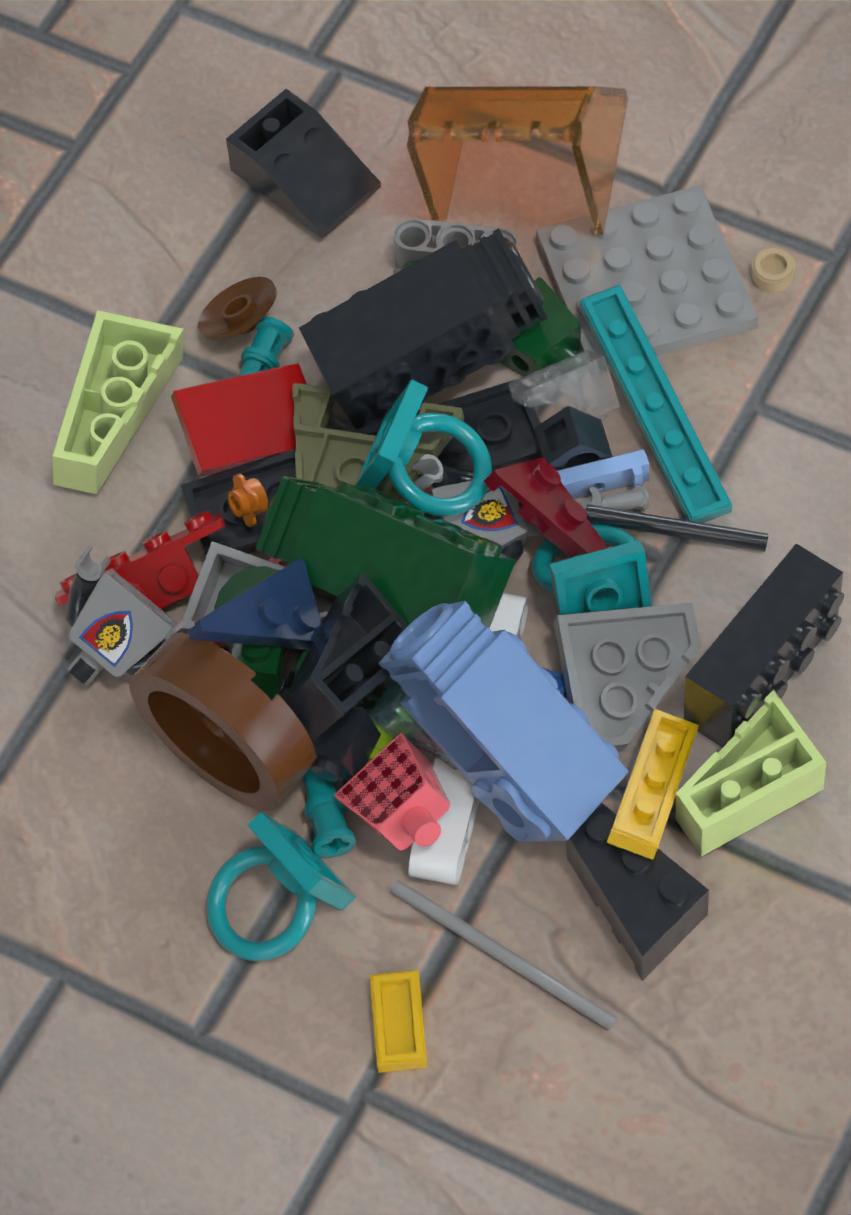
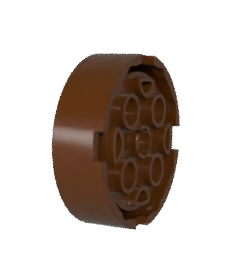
[129,633,316,810]

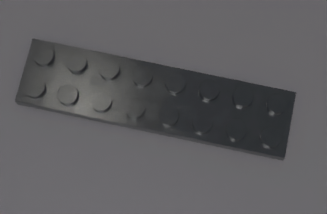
[181,378,543,558]

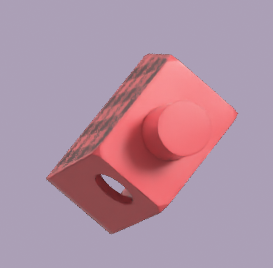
[335,733,451,851]

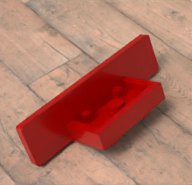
[55,511,225,609]

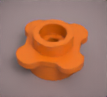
[228,474,268,527]

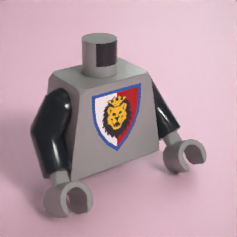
[411,454,528,565]
[66,546,188,686]

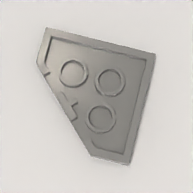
[553,603,701,751]

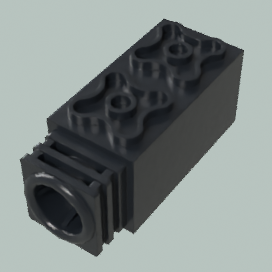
[298,228,548,429]

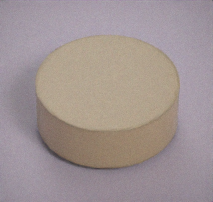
[751,248,796,292]

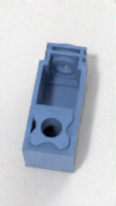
[379,601,629,842]

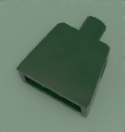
[499,277,587,383]

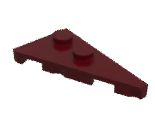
[483,458,608,558]

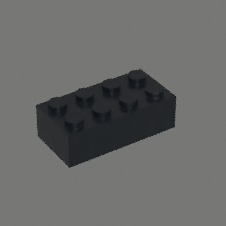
[684,543,844,748]

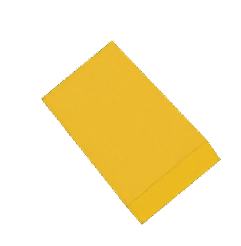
[370,970,428,1073]

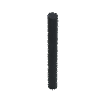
[586,504,768,551]

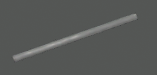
[391,880,616,1030]

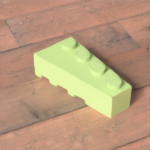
[52,310,184,494]

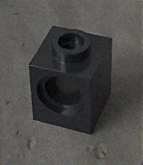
[534,405,613,471]

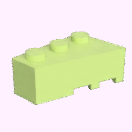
[675,690,827,856]

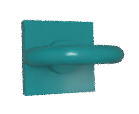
[354,379,492,517]
[532,524,652,615]
[206,812,356,961]

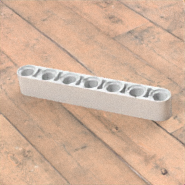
[408,593,529,885]

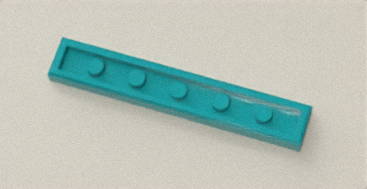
[579,284,733,523]

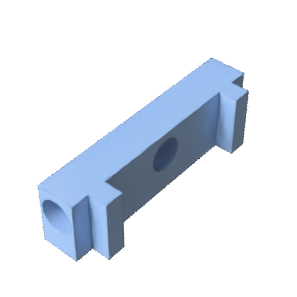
[557,449,649,499]

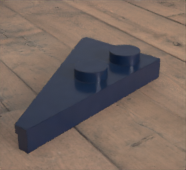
[187,559,322,650]

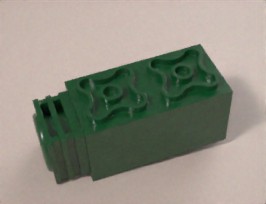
[256,476,516,629]

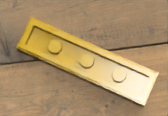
[607,709,699,860]

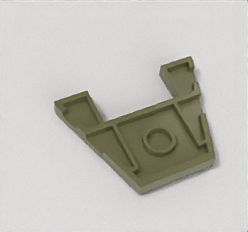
[292,383,464,502]

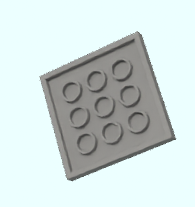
[536,185,758,375]

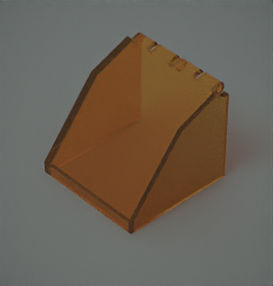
[407,86,628,235]

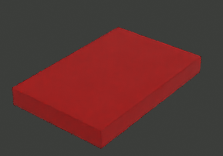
[171,363,307,477]

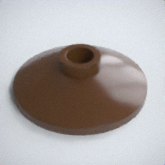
[198,277,277,340]

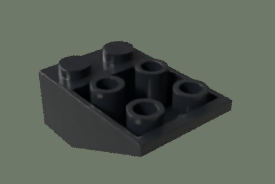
[226,89,381,239]

